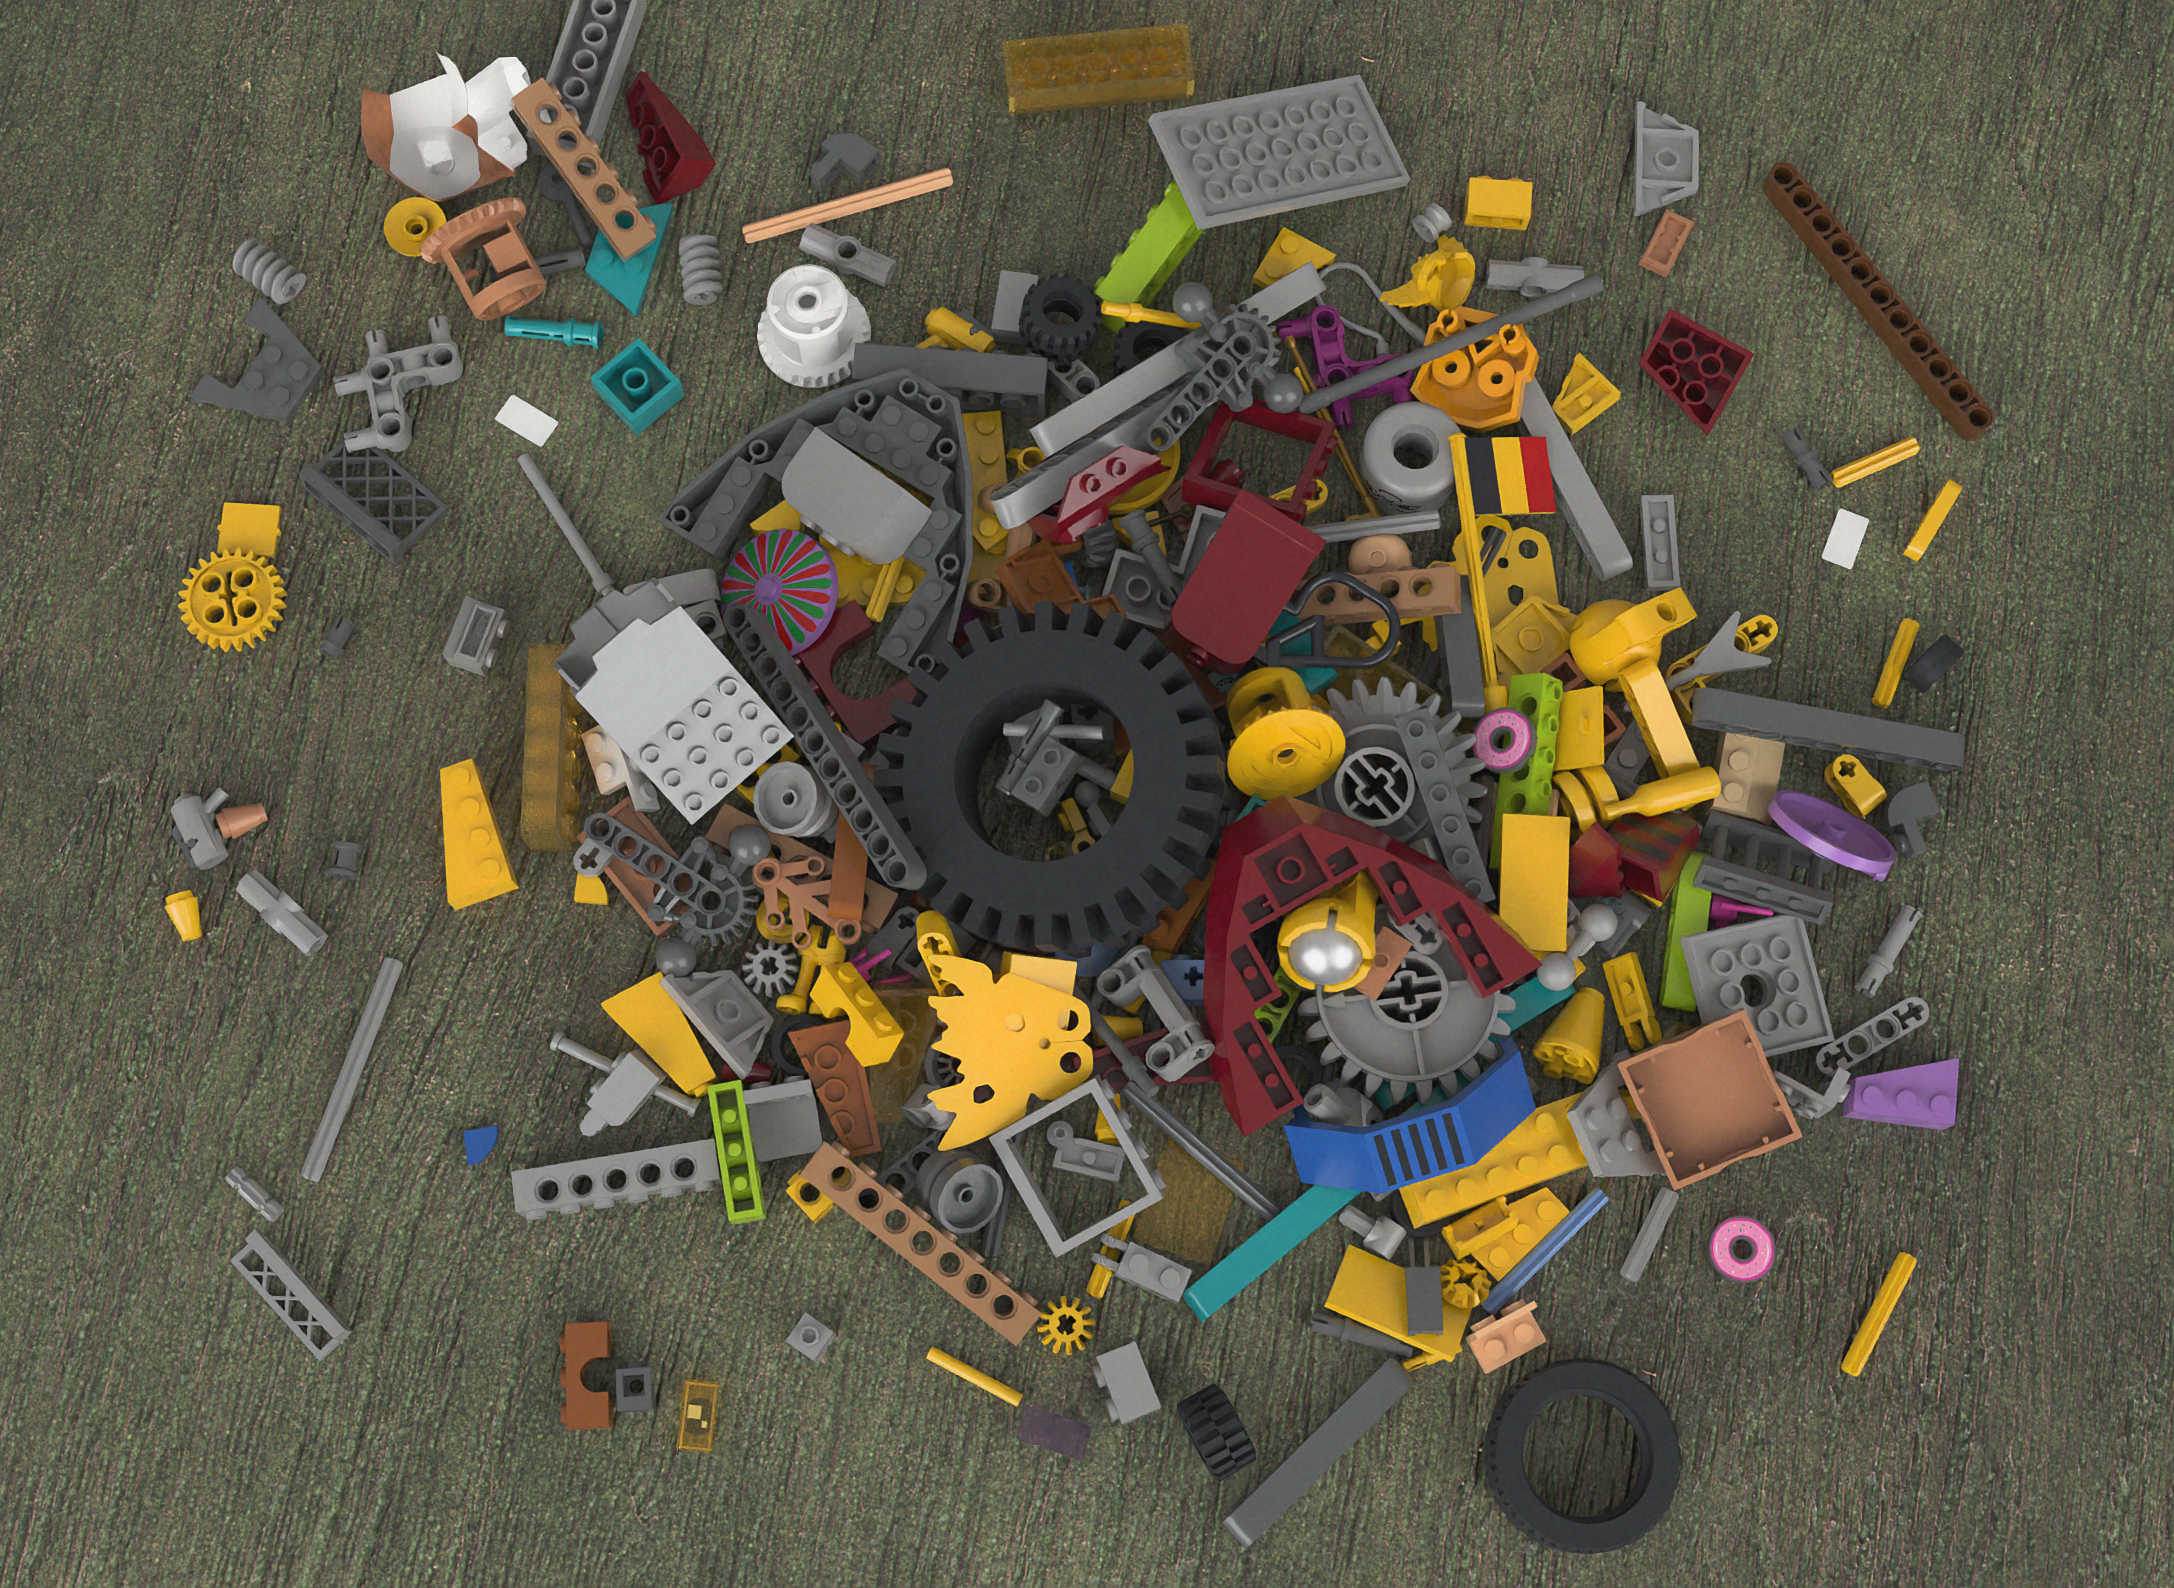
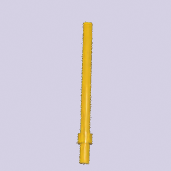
[1101,301,1278,338]

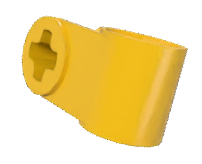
[1824,754,1887,819]

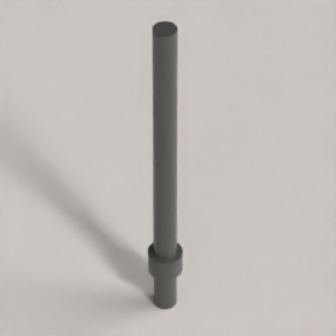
[1072,982,1159,1097]

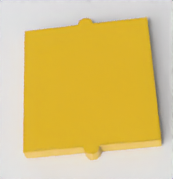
[217,502,281,558]

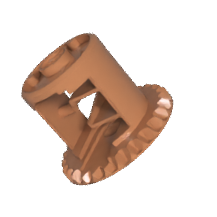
[419,197,546,321]

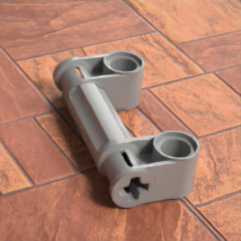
[1097,945,1215,1082]

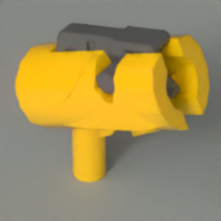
[915,306,996,353]

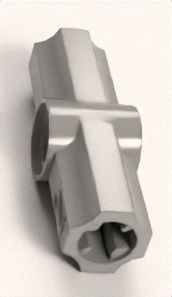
[799,223,896,288]
[1485,257,1584,298]
[235,869,328,957]

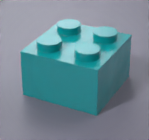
[590,337,685,436]

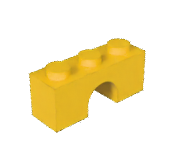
[809,962,904,1067]

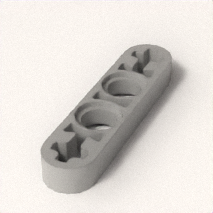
[1812,997,1929,1077]

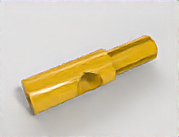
[1401,1344,1462,1372]

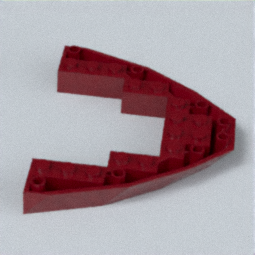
[1203,795,1543,1137]

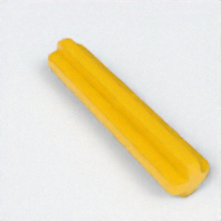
[1830,437,1920,488]
[1872,618,1920,708]
[1086,1200,1135,1299]

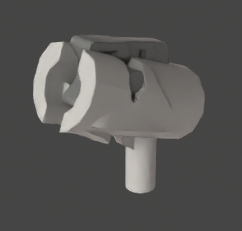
[170,787,229,870]

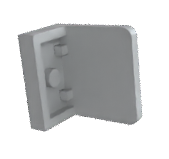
[1772,1067,1851,1119]
[743,1076,823,1162]

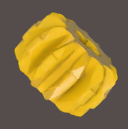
[1037,1296,1095,1356]

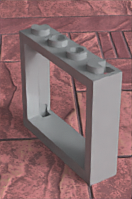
[989,1074,1167,1258]

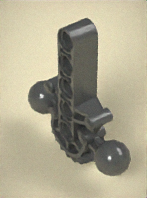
[1137,281,1303,455]
[584,812,771,978]

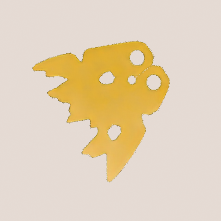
[1386,515,1559,659]
[927,955,1093,1151]

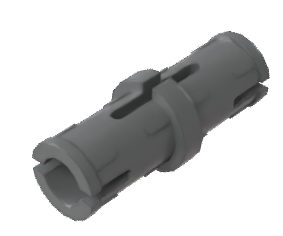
[1782,427,1833,491]

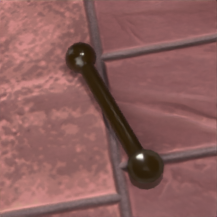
[1148,505,1193,527]

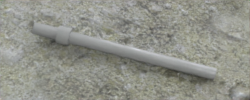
[517,453,615,596]

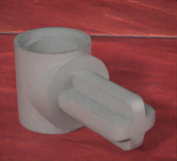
[1339,1204,1407,1261]

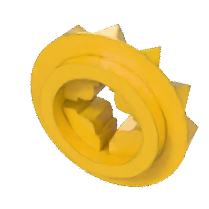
[756,892,810,945]
[1440,1257,1492,1308]

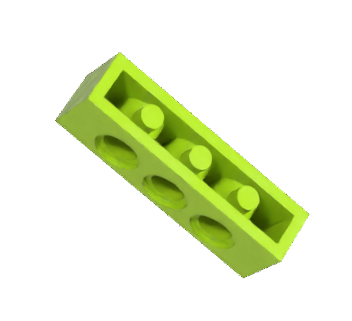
[707,1080,767,1225]

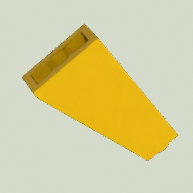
[600,972,719,1098]

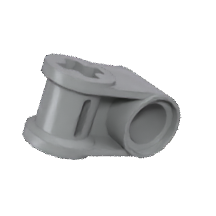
[901,1083,957,1131]

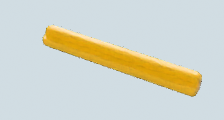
[1841,1252,1917,1376]

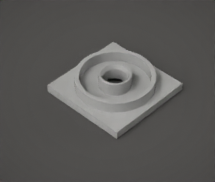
[1680,914,1835,1057]

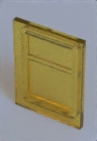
[1133,1136,1245,1266]

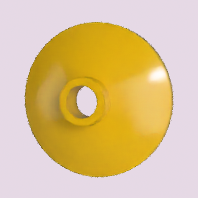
[384,197,447,257]

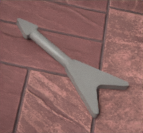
[1622,611,1771,713]

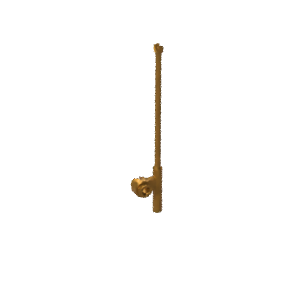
[1284,335,1383,543]

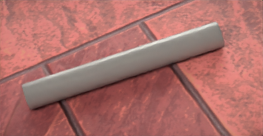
[1003,722,1105,740]

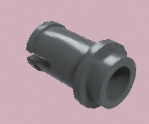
[319,616,356,659]

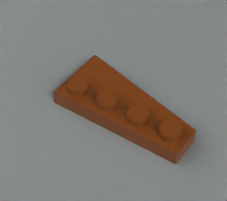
[787,1018,882,1158]

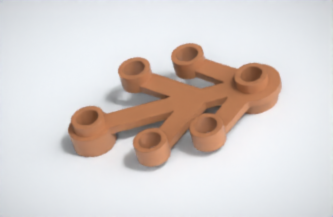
[751,856,862,950]

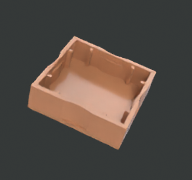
[1617,1007,1803,1191]

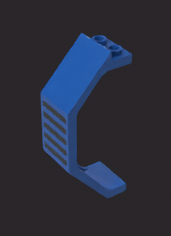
[1283,1036,1536,1194]

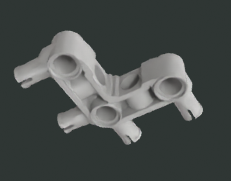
[333,316,463,453]

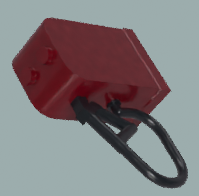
[1163,489,1401,675]

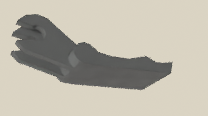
[1405,1237,1443,1336]

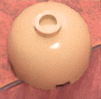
[1347,534,1412,594]

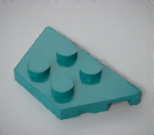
[585,203,674,317]

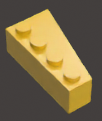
[440,758,519,910]

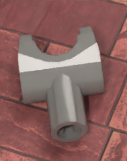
[1303,1083,1384,1127]

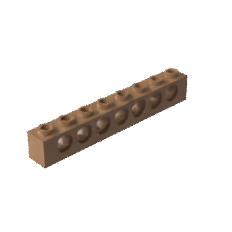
[799,1140,1042,1346]

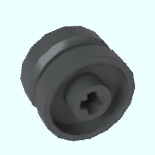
[914,1147,1003,1234]

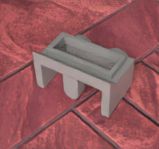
[442,595,510,676]

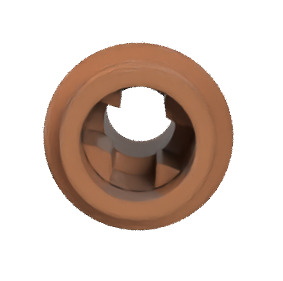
[215,802,268,840]

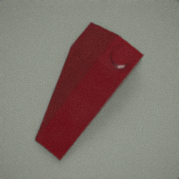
[626,71,716,204]
[1568,821,1625,903]

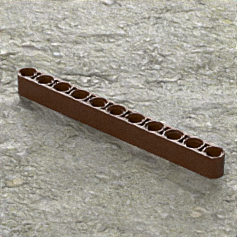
[1763,162,1994,441]

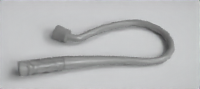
[1314,262,1427,358]

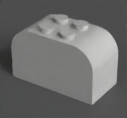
[782,427,933,564]

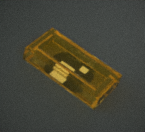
[676,1379,720,1453]

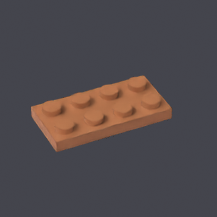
[576,796,711,939]

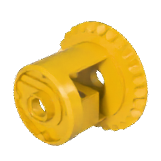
[1226,667,1345,800]

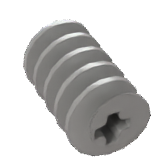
[678,234,723,305]
[233,238,306,304]

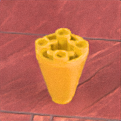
[1533,987,1605,1084]

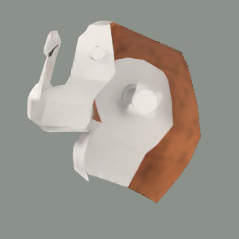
[361,52,551,202]

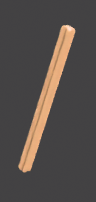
[742,168,953,243]

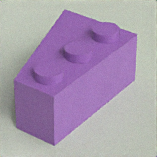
[1843,1058,1959,1130]

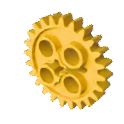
[178,548,287,652]

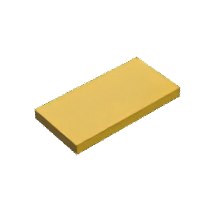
[1498,813,1570,953]
[1324,1244,1472,1362]

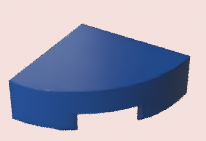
[463,1125,499,1166]

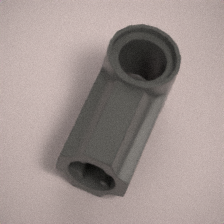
[1592,891,1653,960]

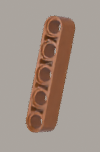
[827,764,878,921]

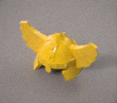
[1380,234,1475,313]

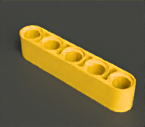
[1617,657,1700,812]

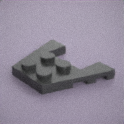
[190,298,324,423]

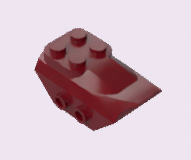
[1026,435,1171,545]

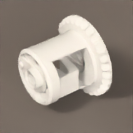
[757,264,871,388]

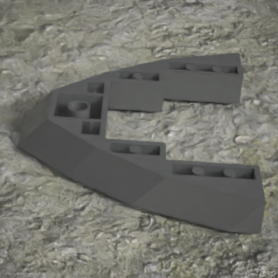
[659,367,973,675]

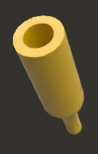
[1600,766,1721,819]

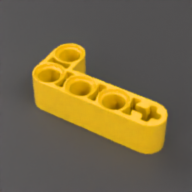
[1662,615,1778,725]
[916,910,1000,997]

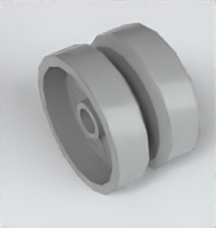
[753,761,839,839]

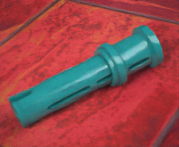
[505,316,604,349]

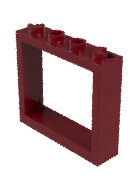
[1181,398,1338,522]

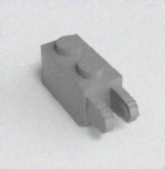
[579,1049,668,1137]
[1091,1233,1193,1304]

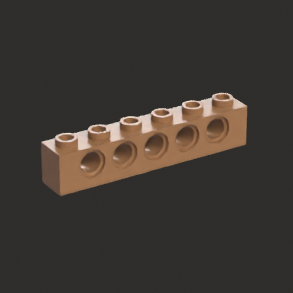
[510,77,657,263]
[1290,563,1461,626]
[705,803,901,935]

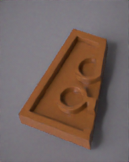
[1141,858,1217,954]

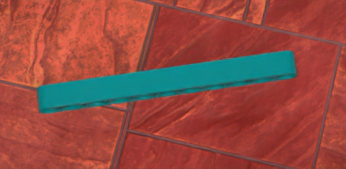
[1181,1070,1472,1322]

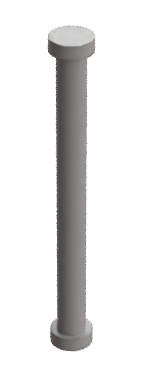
[550,1031,703,1118]

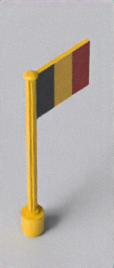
[1447,432,1556,720]

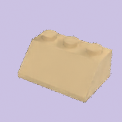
[1705,731,1785,827]

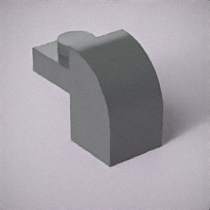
[810,133,881,194]
[1879,781,1939,861]

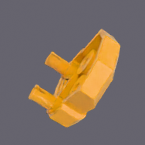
[1410,306,1539,433]

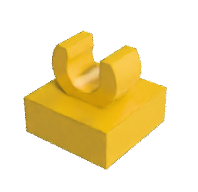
[1362,620,1401,660]

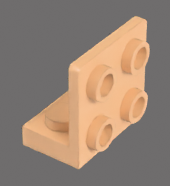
[1465,1299,1547,1374]

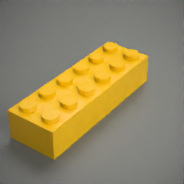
[1399,1092,1588,1229]

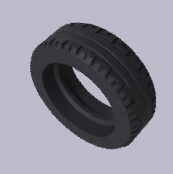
[1484,1358,1681,1554]

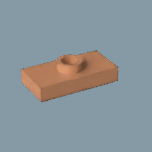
[1638,209,1695,278]
[1353,926,1413,1002]

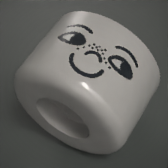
[1357,402,1461,515]

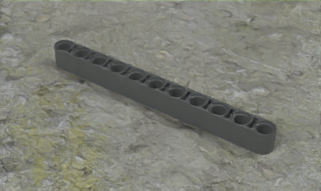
[723,603,927,890]

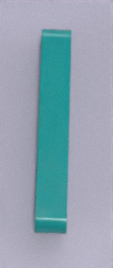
[1373,976,1577,1112]

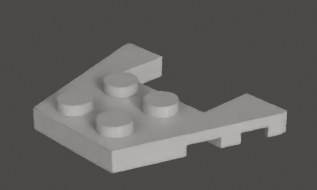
[1566,1049,1667,1177]

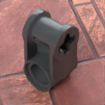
[867,907,920,973]

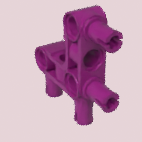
[1276,305,1414,430]

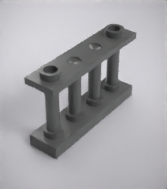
[1693,809,1834,925]

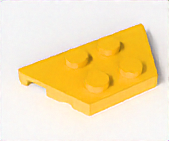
[1491,594,1577,692]

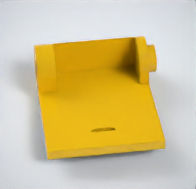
[1552,686,1604,775]

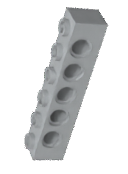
[511,1138,723,1220]

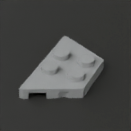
[1633,101,1699,216]
[660,970,774,1080]

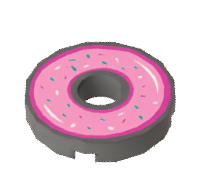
[1472,708,1538,774]
[1706,1215,1777,1285]

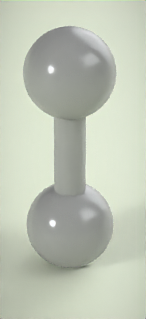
[1537,904,1618,991]

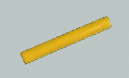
[926,1346,1023,1407]

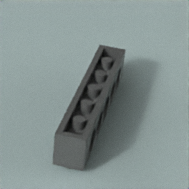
[1394,705,1495,903]

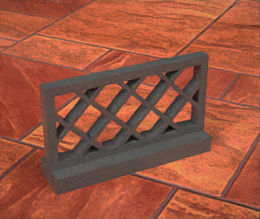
[299,429,449,566]

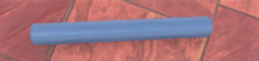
[1481,1187,1608,1315]

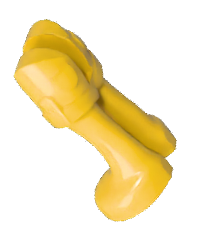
[776,924,847,1022]

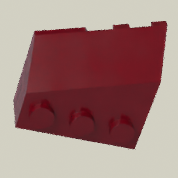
[1638,309,1754,437]

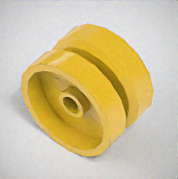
[1551,765,1623,842]

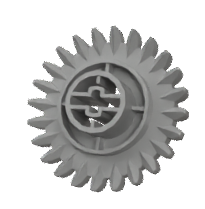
[1280,677,1488,847]
[1296,901,1516,1105]

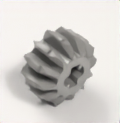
[742,940,800,998]

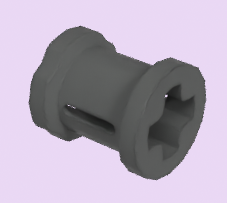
[327,841,363,880]

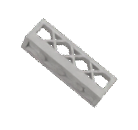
[230,1230,352,1361]

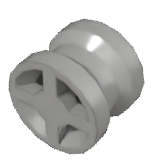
[1412,203,1452,243]

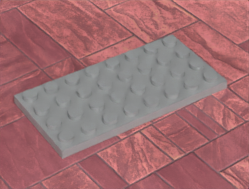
[1148,75,1411,230]

